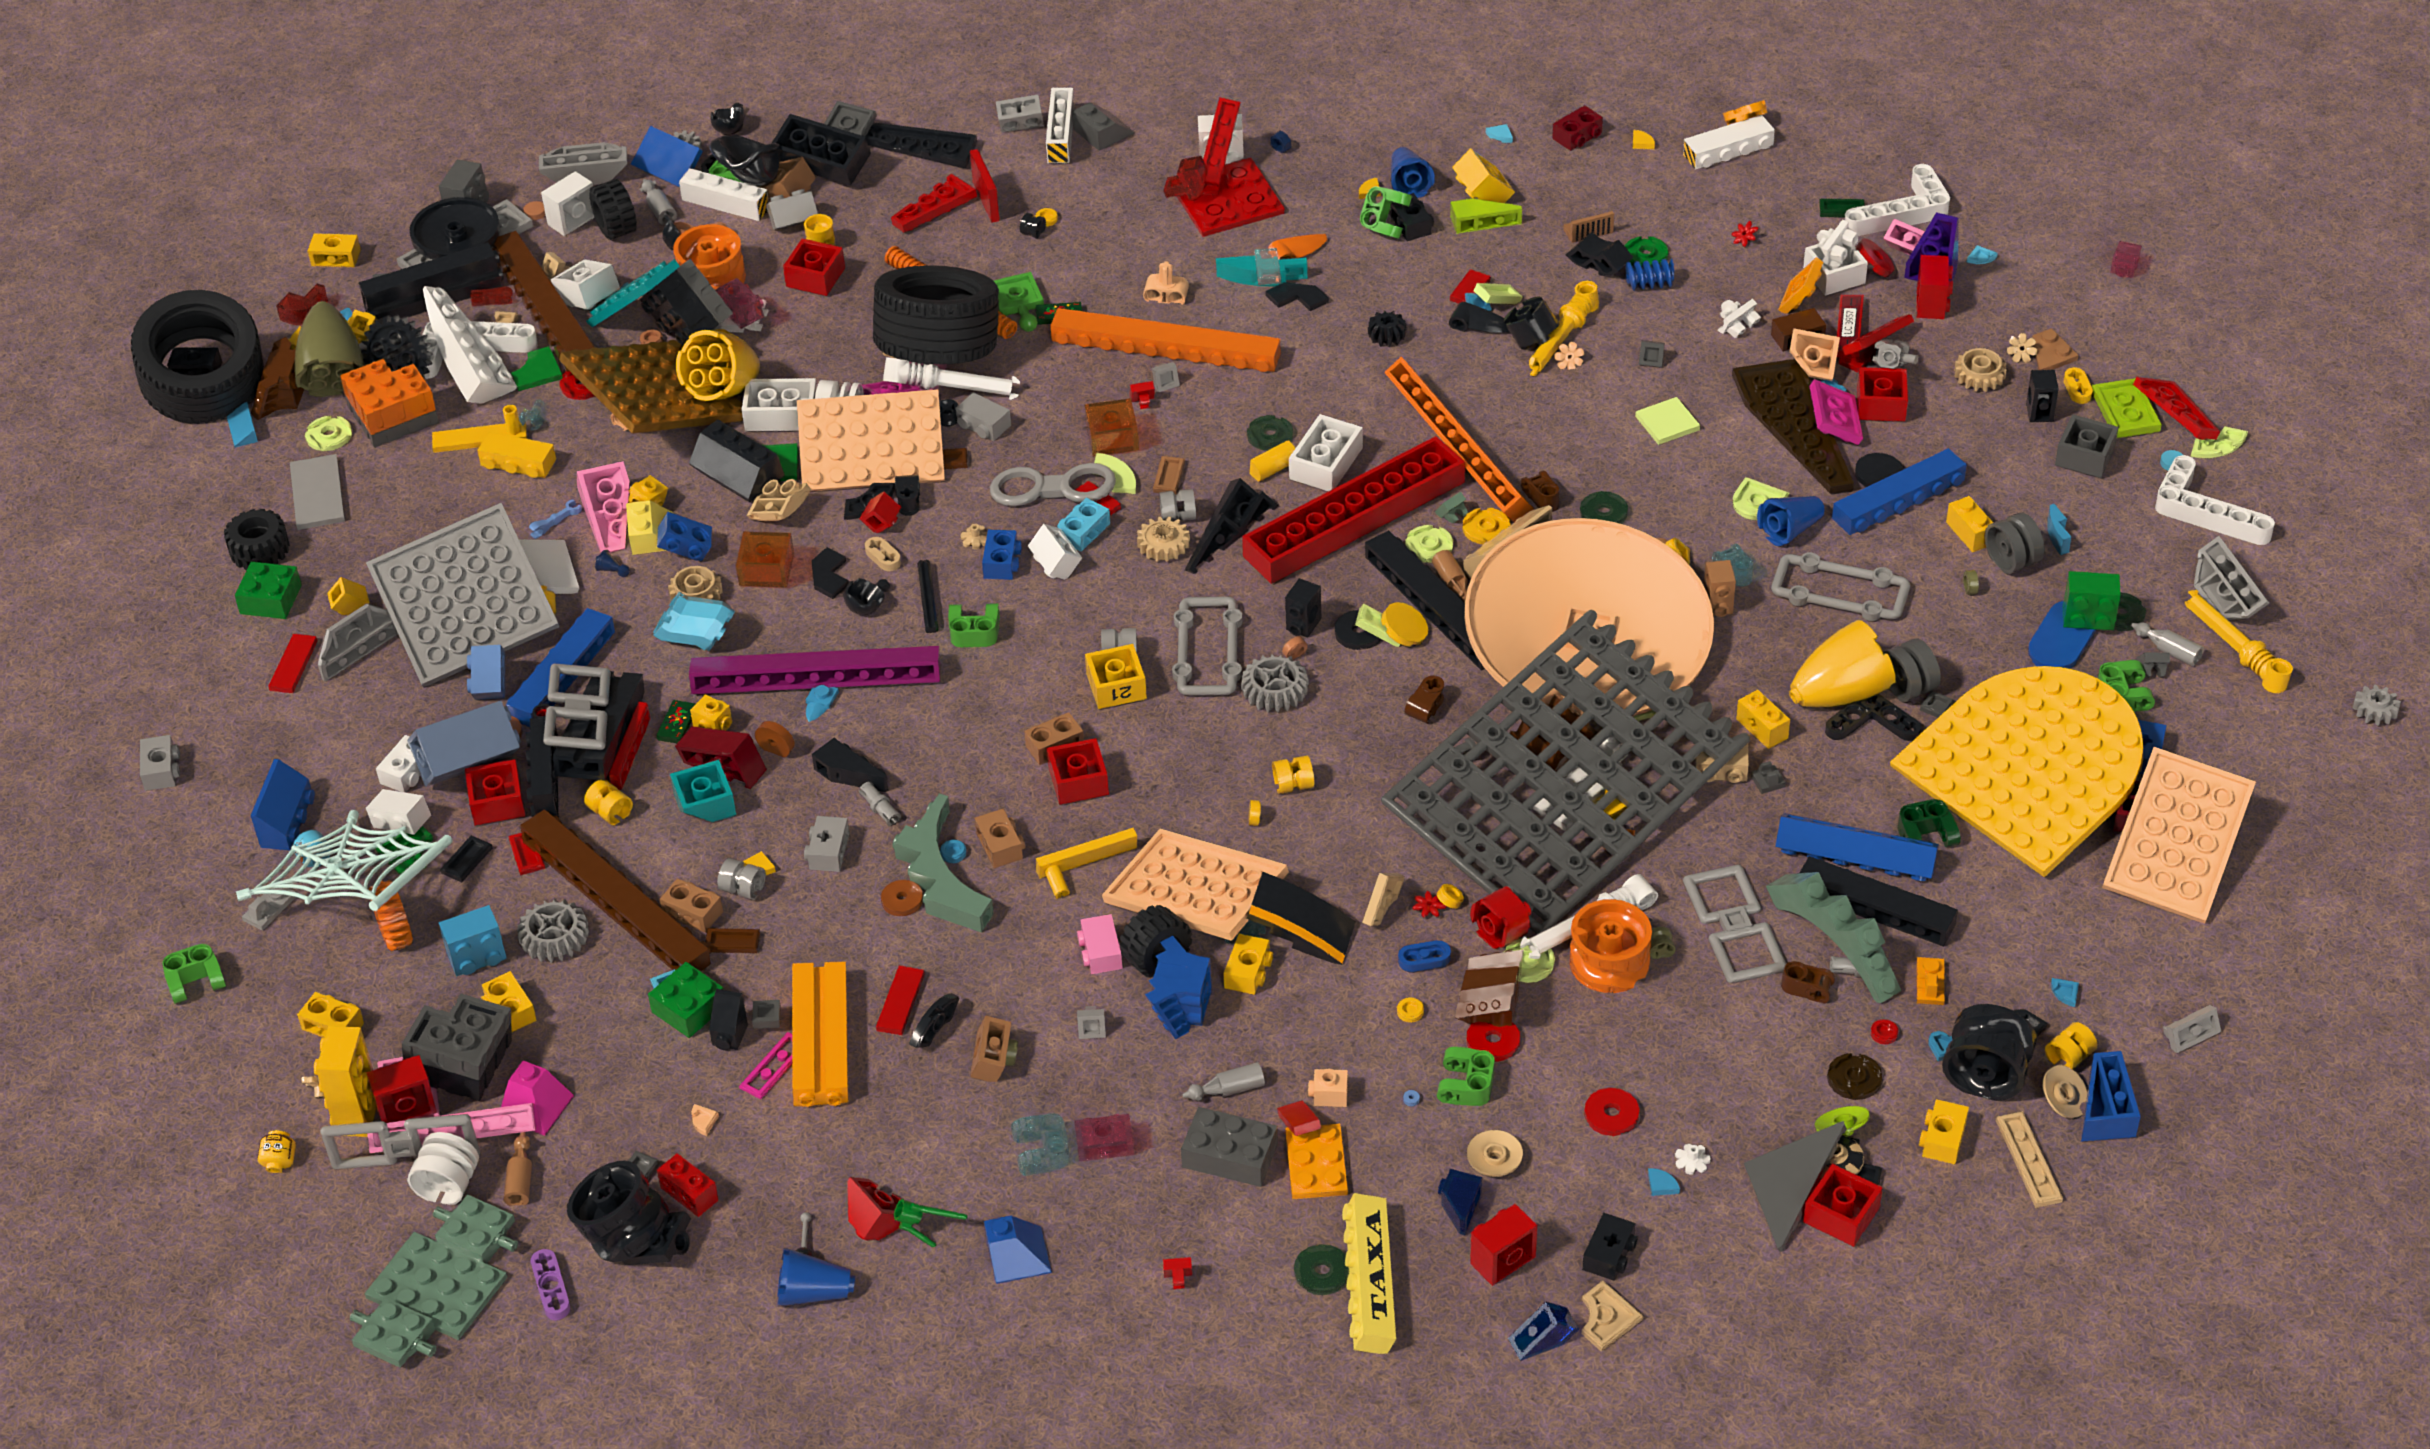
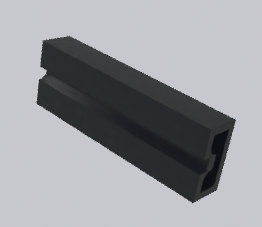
[358,243,504,320]
[553,671,645,780]

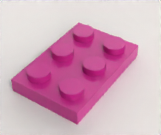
[1810,379,1863,445]

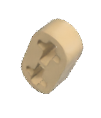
[865,537,901,571]

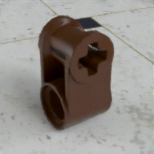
[1521,470,1559,512]
[1404,675,1444,724]
[1781,961,1835,1004]

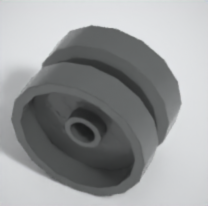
[1985,512,2045,574]
[1883,638,1941,702]

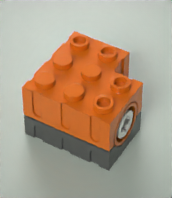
[340,359,439,448]

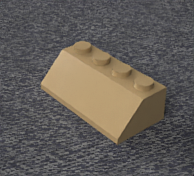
[1463,505,1553,580]

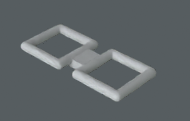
[543,664,611,750]
[1683,865,1787,983]
[320,1114,480,1170]

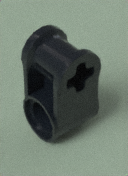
[895,474,920,516]

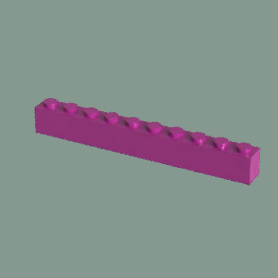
[689,646,941,694]

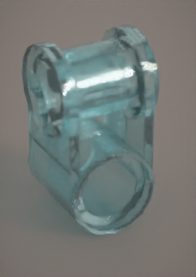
[1712,544,1753,587]

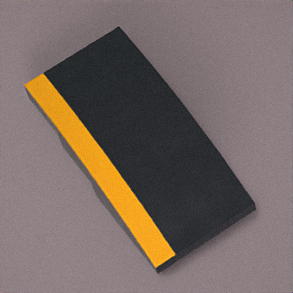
[1246,872,1356,965]

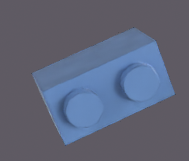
[467,645,505,700]

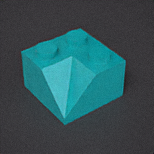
[670,760,737,822]

